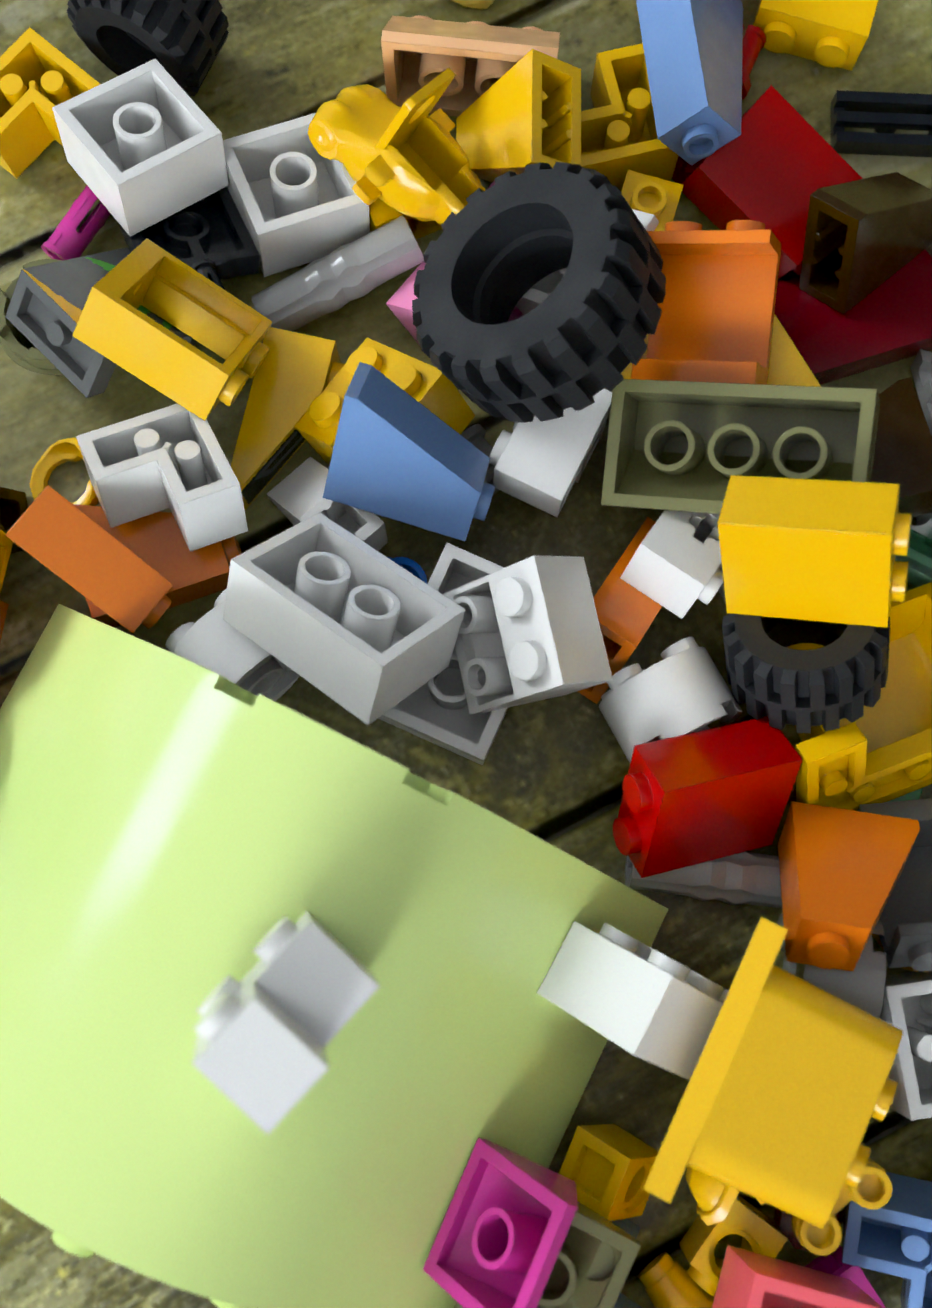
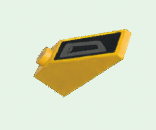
[231,327,345,510]

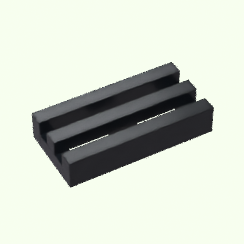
[830,90,932,158]

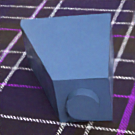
[323,362,495,541]

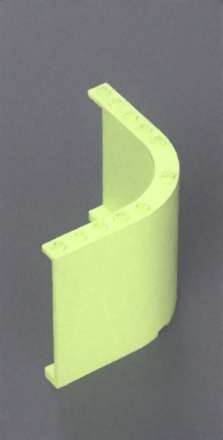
[0,604,668,1308]

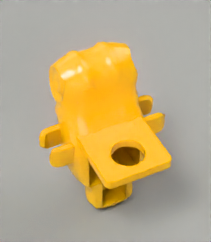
[308,68,486,225]

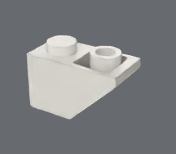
[267,457,388,551]

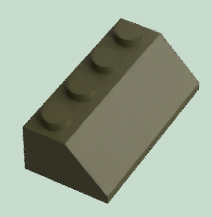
[601,379,880,515]

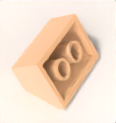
[381,15,560,117]

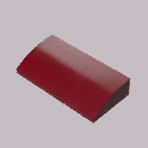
[774,250,932,385]

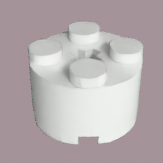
[165,589,299,701]
[599,637,743,763]

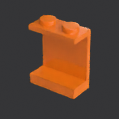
[631,220,782,385]

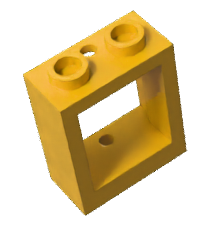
[72,238,273,421]

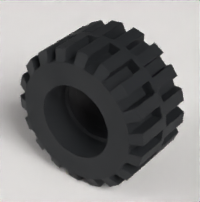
[67,0,229,97]
[722,613,890,733]

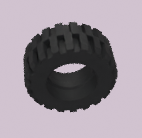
[412,162,666,423]

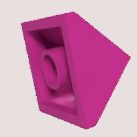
[423,1138,578,1308]

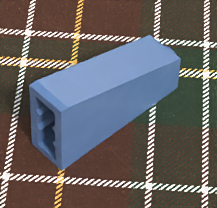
[636,0,743,166]

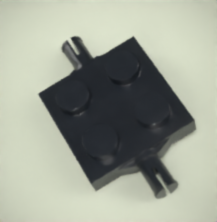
[118,187,260,290]

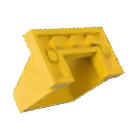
[786,582,932,811]
[643,917,903,1229]

